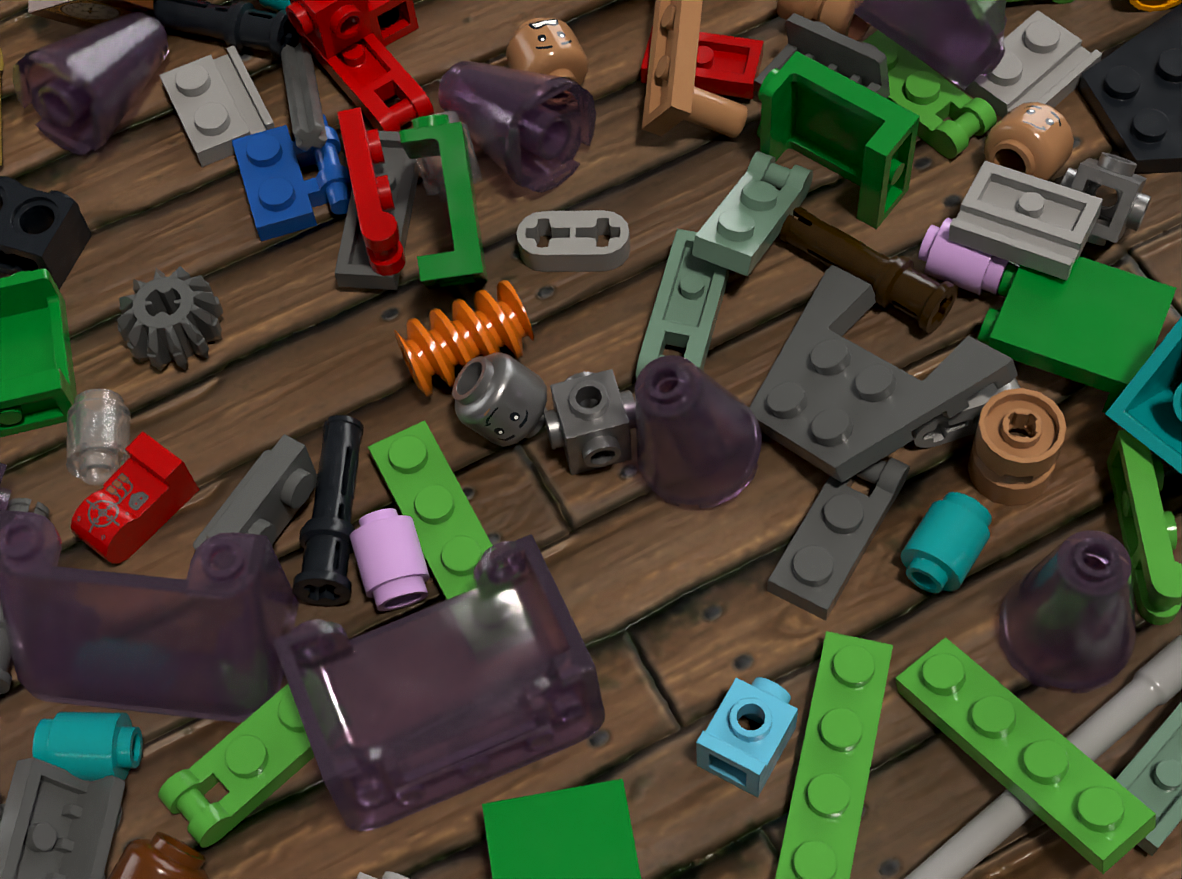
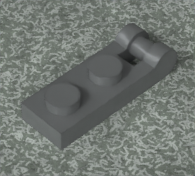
[767,457,910,621]

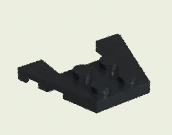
[1078,3,1182,174]

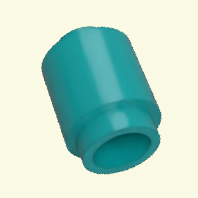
[900,492,992,593]
[32,712,143,781]

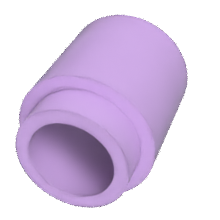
[918,217,1009,295]
[350,508,430,611]

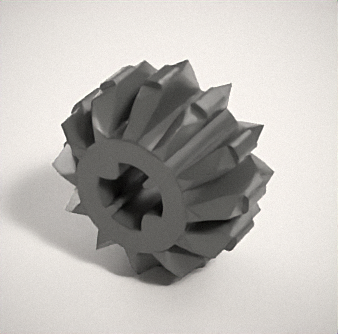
[117,266,223,372]

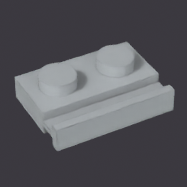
[961,10,1102,118]
[159,45,275,167]
[948,161,1103,281]

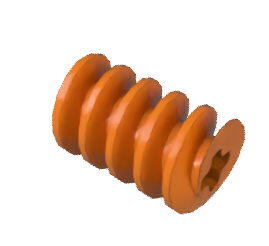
[394,280,534,397]

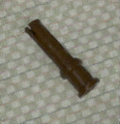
[780,206,958,334]

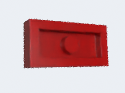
[641,26,764,99]

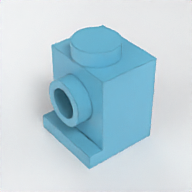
[696,677,798,798]

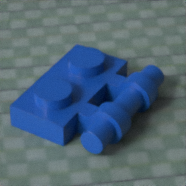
[232,114,352,242]

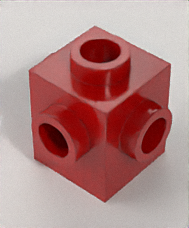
[286,0,374,59]

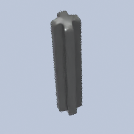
[281,42,327,151]

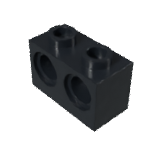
[0,176,92,290]

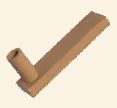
[642,0,747,138]

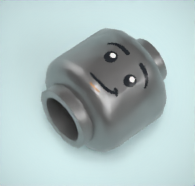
[452,352,547,447]

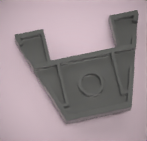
[746,265,1018,483]

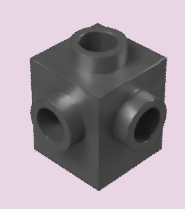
[1061,152,1151,246]
[543,369,639,475]

